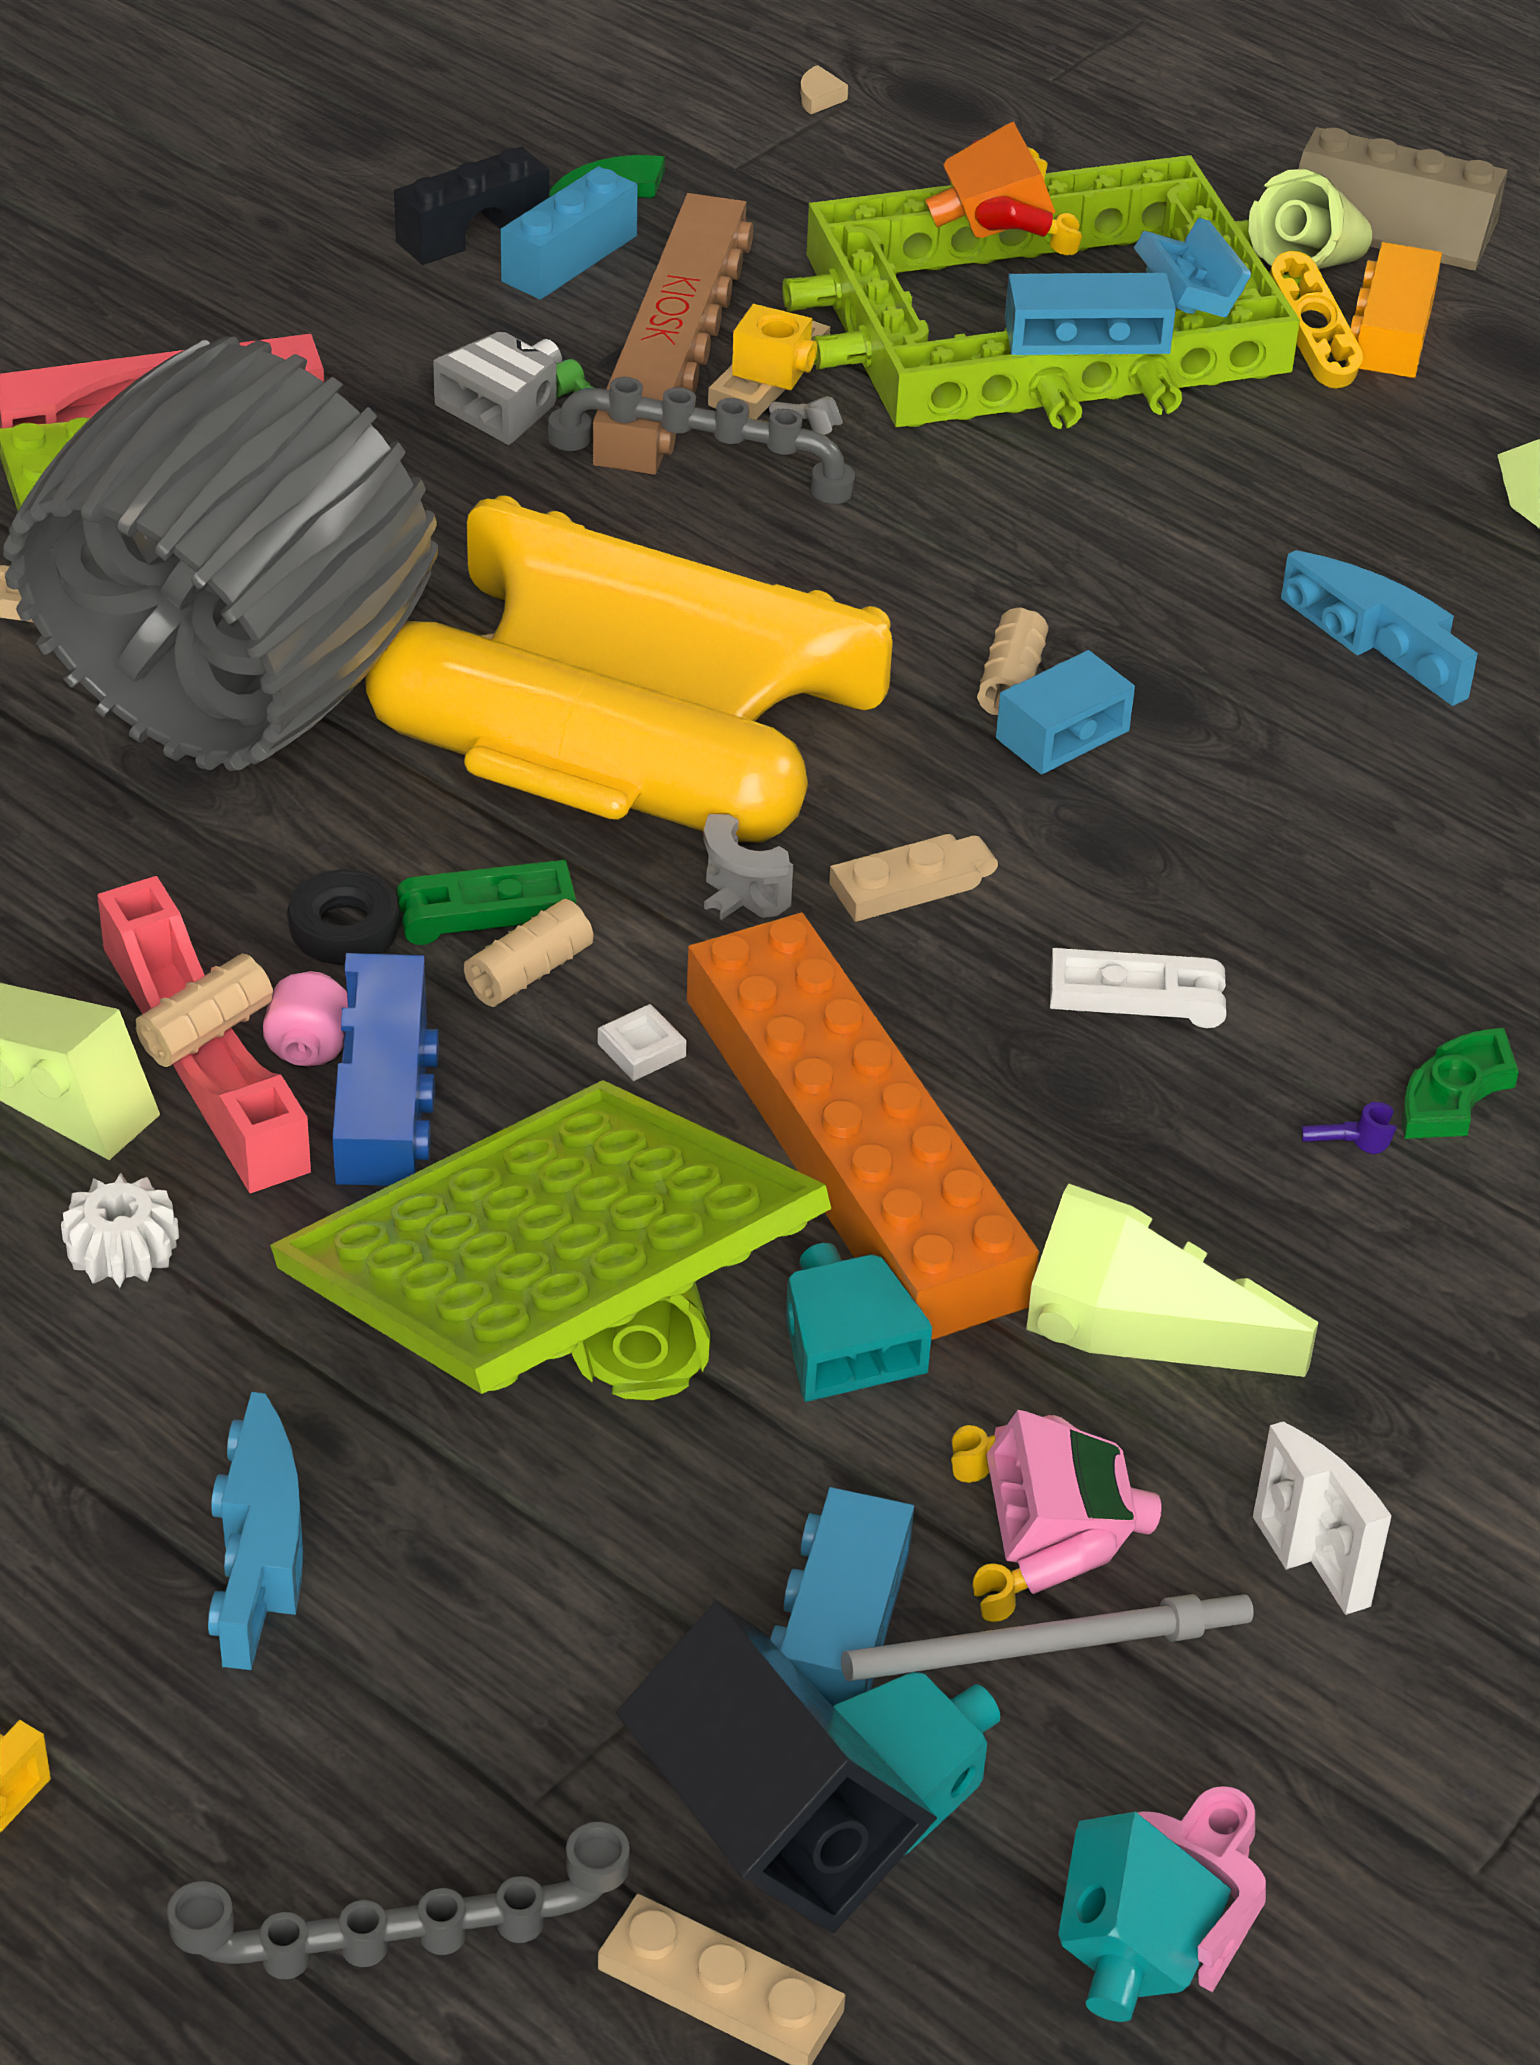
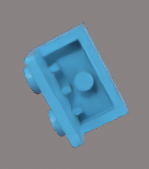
[1134,218,1251,318]

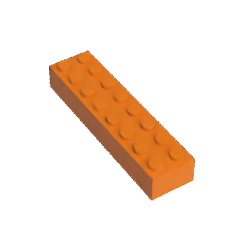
[687,912,1039,1340]

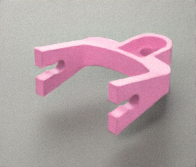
[1138,1786,1266,1992]

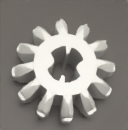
[61,1173,179,1288]

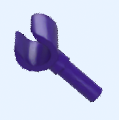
[1301,1102,1397,1154]

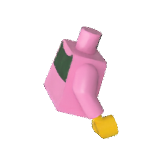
[951,1410,1162,1622]

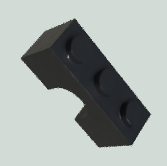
[394,146,550,266]

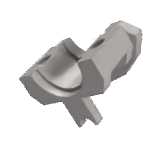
[703,814,793,920]

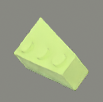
[0,983,160,1160]

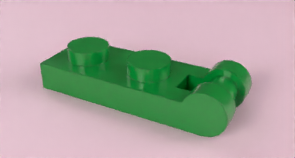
[396,860,576,945]

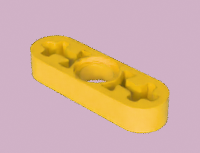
[1269,251,1363,388]

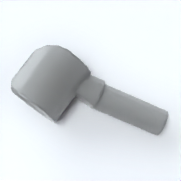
[769,396,843,435]

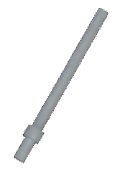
[841,1594,1253,1681]

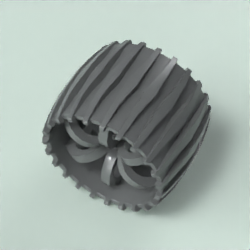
[3,336,438,771]

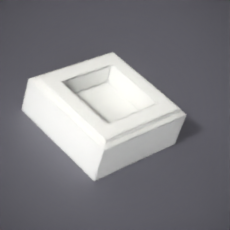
[598,1004,686,1081]

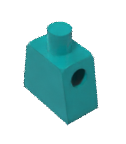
[786,1243,932,1402]
[833,1672,1000,1855]
[1058,1812,1232,2022]

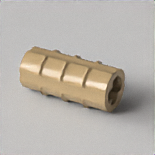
[977,608,1048,715]
[464,899,594,1007]
[136,953,273,1067]

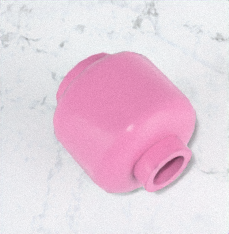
[263,971,348,1067]

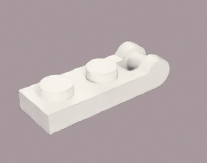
[1050,948,1226,1028]

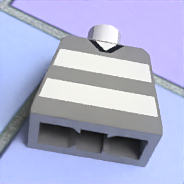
[433,332,562,445]

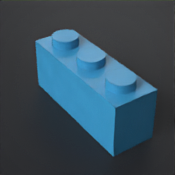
[500,166,637,300]
[1005,273,1176,355]
[770,1487,914,1706]

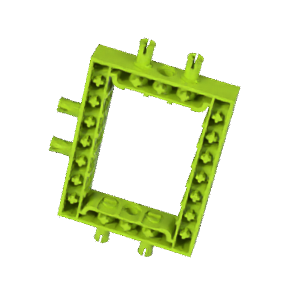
[782,155,1302,429]

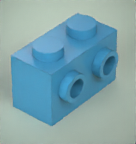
[996,650,1135,775]

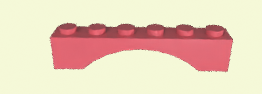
[0,334,324,428]
[97,876,311,1193]

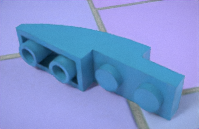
[1281,550,1478,706]
[208,1392,303,1670]

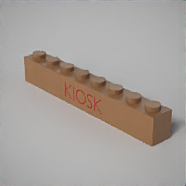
[593,193,754,475]

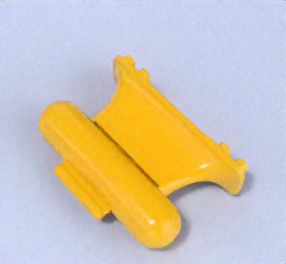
[365,496,893,843]

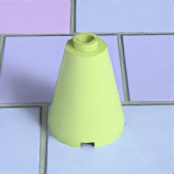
[1248,169,1372,273]

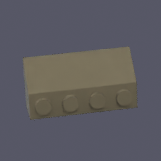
[1298,127,1508,271]

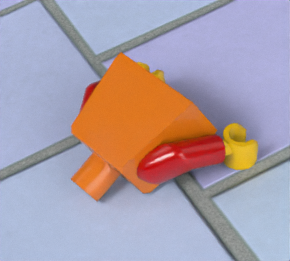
[925,121,1082,255]

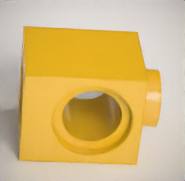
[732,304,817,390]

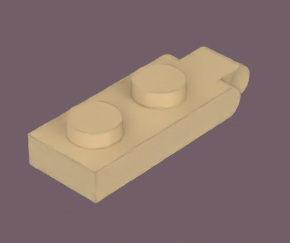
[829,834,998,922]

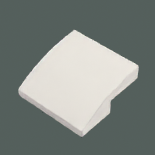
[1253,1422,1392,1615]

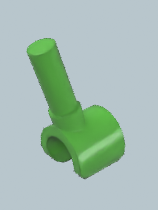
[556,359,594,398]

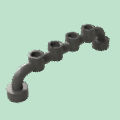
[547,377,855,504]
[167,1822,630,1979]

